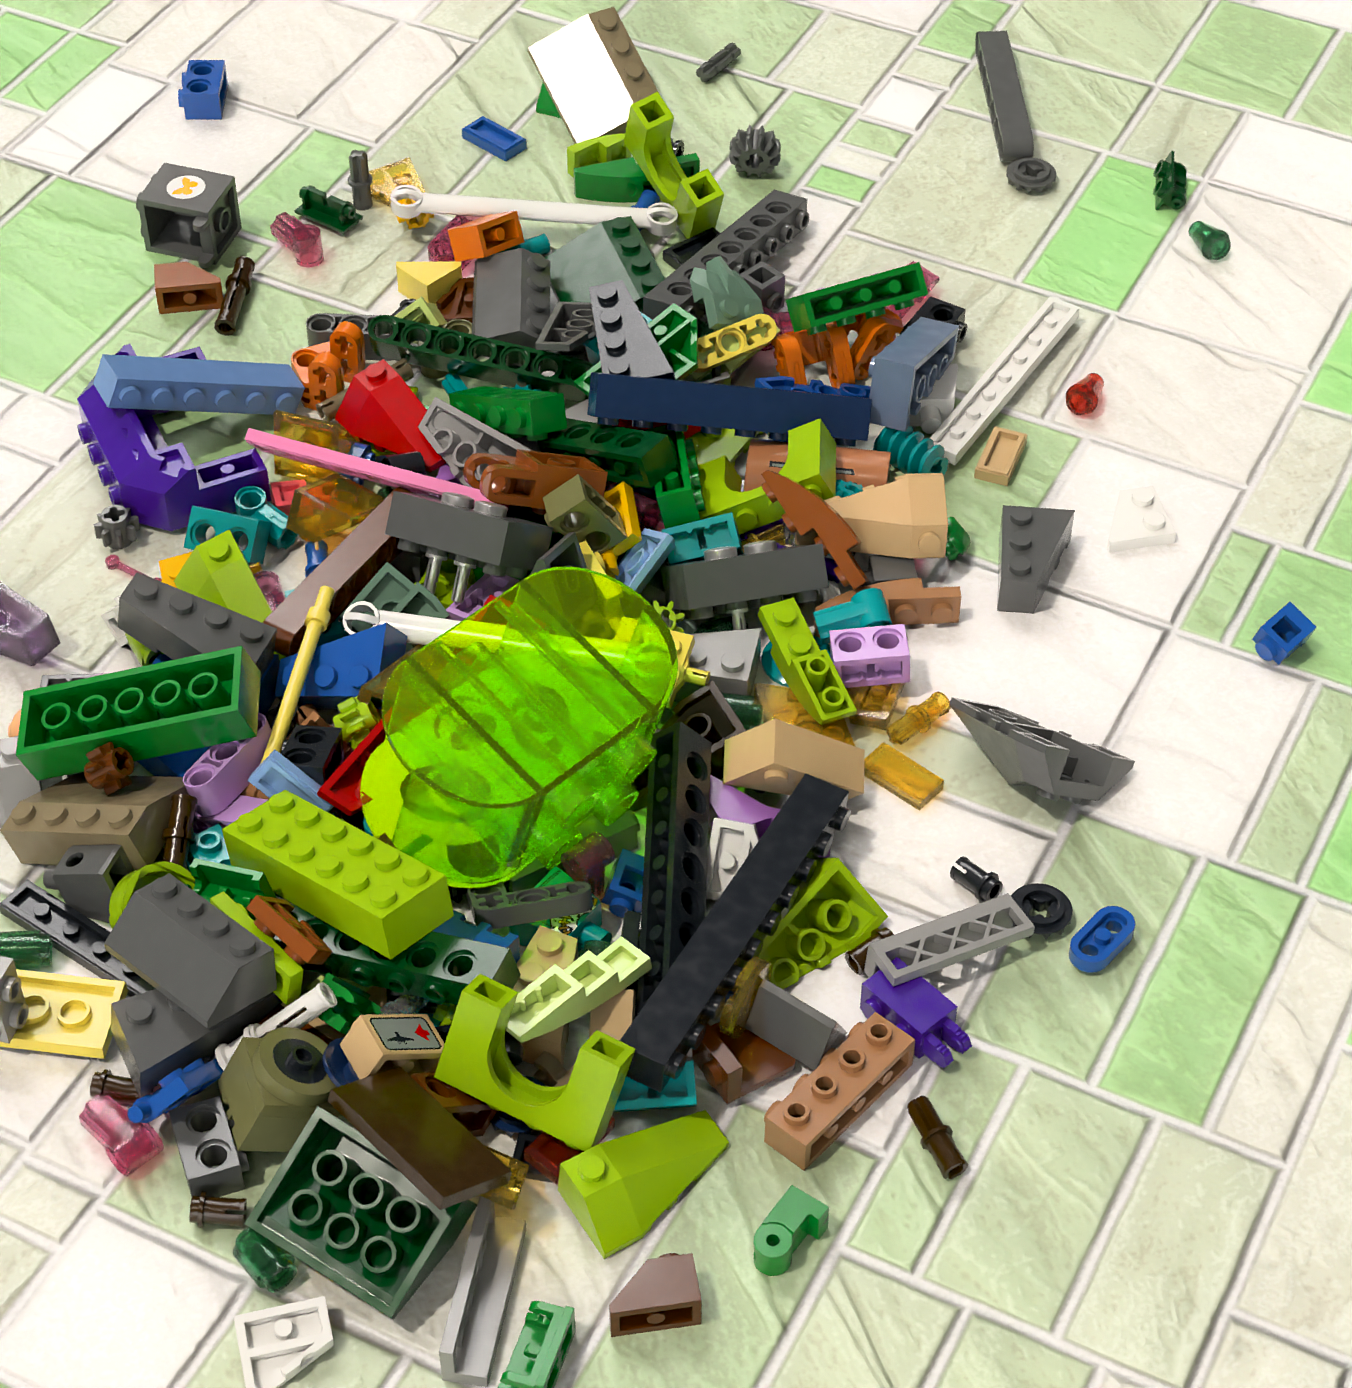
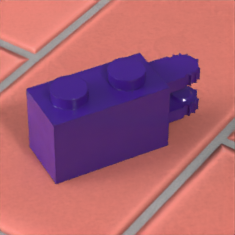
[860,957,972,1068]

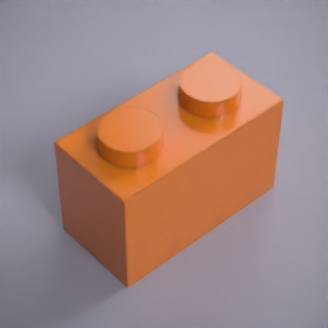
[448,211,524,262]

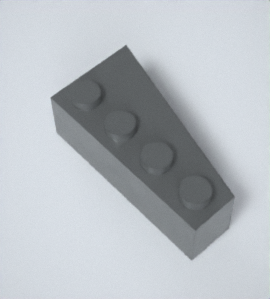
[118,572,277,679]

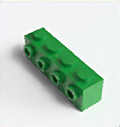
[785,262,928,336]
[449,386,567,441]
[647,425,706,529]

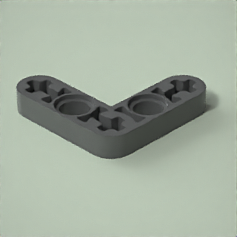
[464,867,593,929]

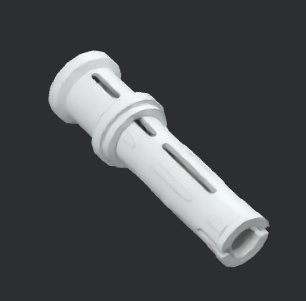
[215,982,337,1071]

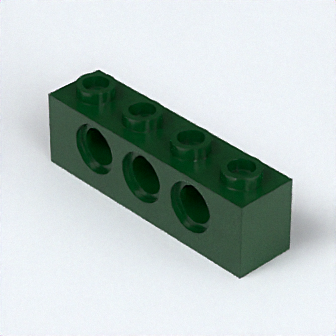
[537,418,678,488]

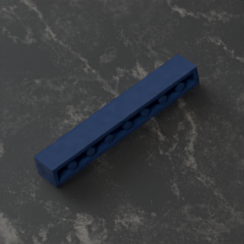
[587,372,872,446]

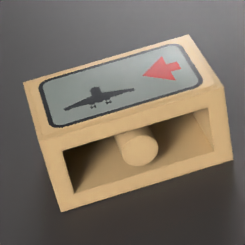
[340,1014,445,1080]

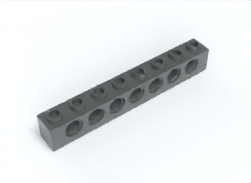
[643,189,809,320]

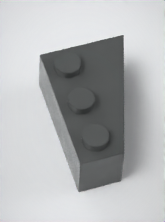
[997,505,1075,614]

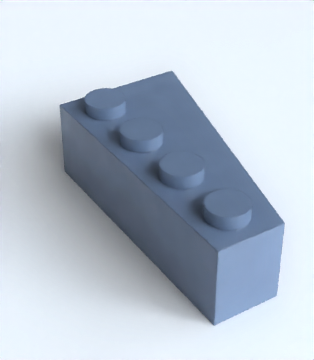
[868,317,959,432]

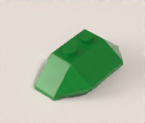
[574,303,698,396]

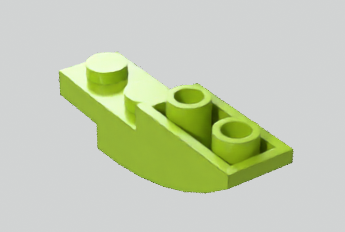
[758,597,857,725]

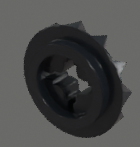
[1011,883,1073,940]

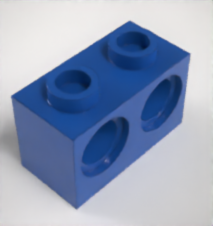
[178,60,228,120]

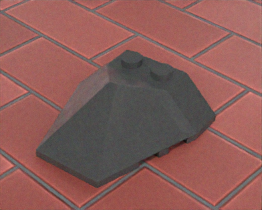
[949,697,1135,804]

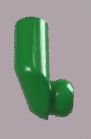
[945,517,971,560]

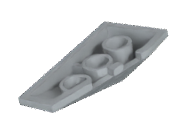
[418,397,532,509]

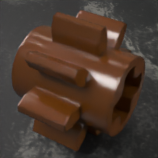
[84,742,134,795]

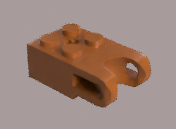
[463,449,608,515]

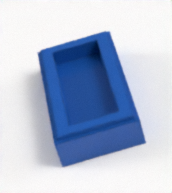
[462,116,527,162]

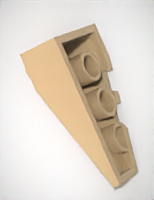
[795,473,948,559]

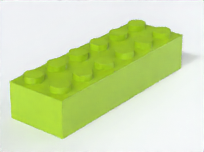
[222,790,454,960]

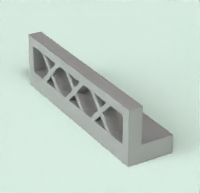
[864,893,1035,987]
[439,1194,526,1388]

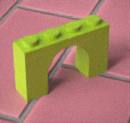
[624,92,724,239]
[698,418,836,535]
[434,974,636,1151]

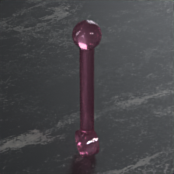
[105,555,162,582]

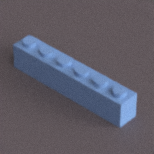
[93,354,305,416]

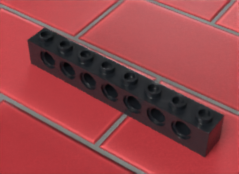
[636,722,712,1013]

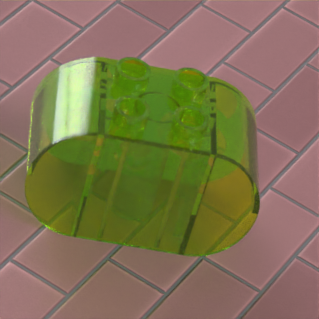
[360,567,678,888]

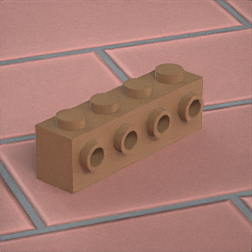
[764,1012,915,1171]

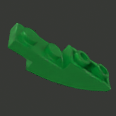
[573,153,700,203]

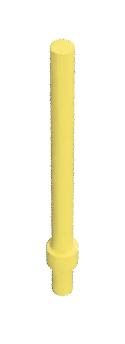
[261,586,335,763]

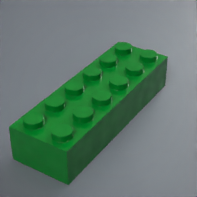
[16,646,261,781]

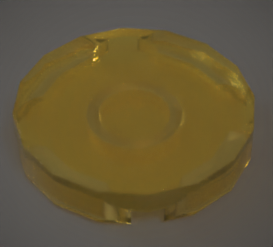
[719,957,773,1039]

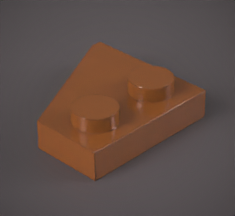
[246,895,333,965]

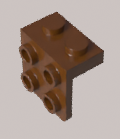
[687,1007,796,1104]

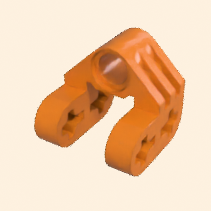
[826,307,903,380]
[291,321,366,411]
[771,324,855,389]

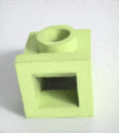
[395,297,447,344]

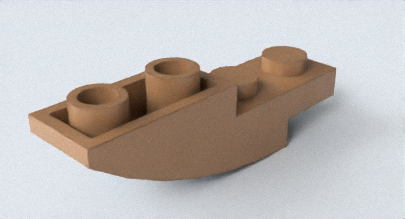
[814,578,961,638]

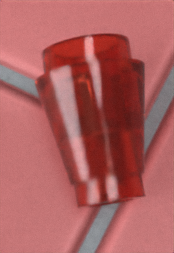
[1065,373,1104,415]

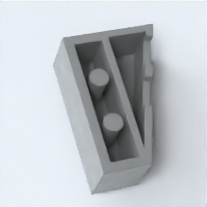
[674,628,761,712]

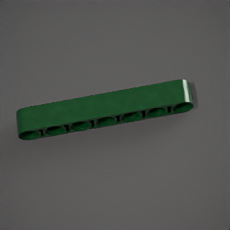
[368,315,593,402]

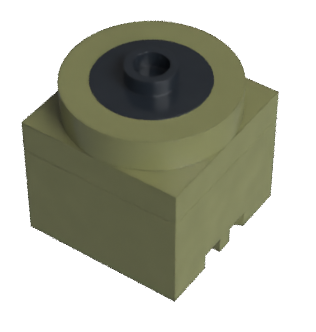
[217,1027,340,1152]

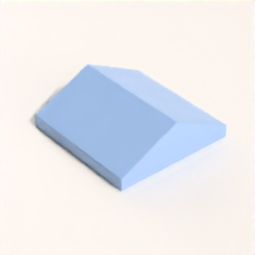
[610,528,675,605]

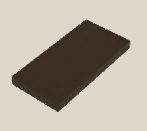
[328,1066,512,1210]

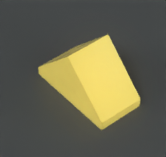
[396,262,463,306]

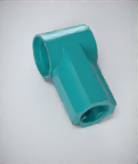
[234,486,300,550]
[813,588,893,645]

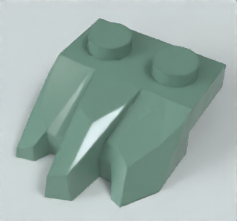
[690,256,764,330]
[338,562,450,657]

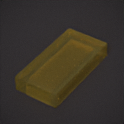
[864,742,944,811]

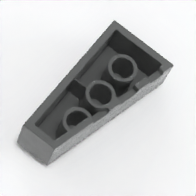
[111,989,283,1098]

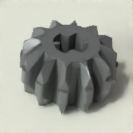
[729,124,781,178]

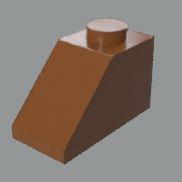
[154,261,224,314]

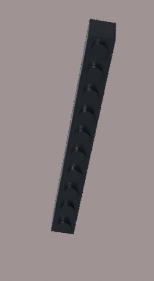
[620,774,851,1093]

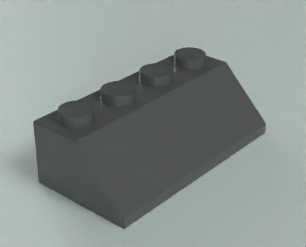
[472,248,550,367]
[104,873,277,1029]

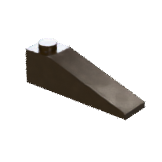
[601,681,746,812]

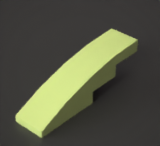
[506,936,652,1043]

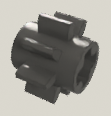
[93,505,140,549]

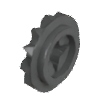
[1006,158,1056,193]

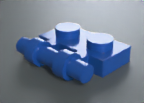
[127,1058,223,1123]

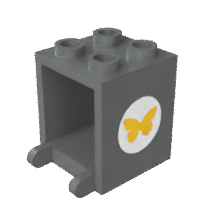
[136,162,242,268]

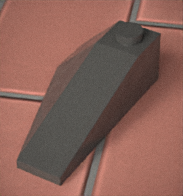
[535,302,597,355]

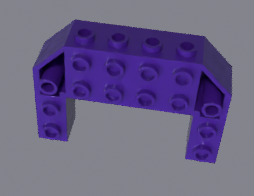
[77,344,272,531]

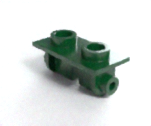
[1153,150,1187,211]
[294,185,363,234]

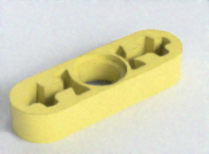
[693,314,777,373]

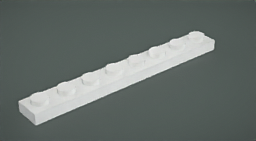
[930,296,1080,465]

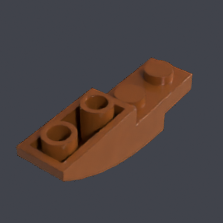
[761,470,869,590]

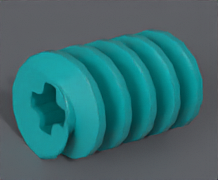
[873,425,949,476]

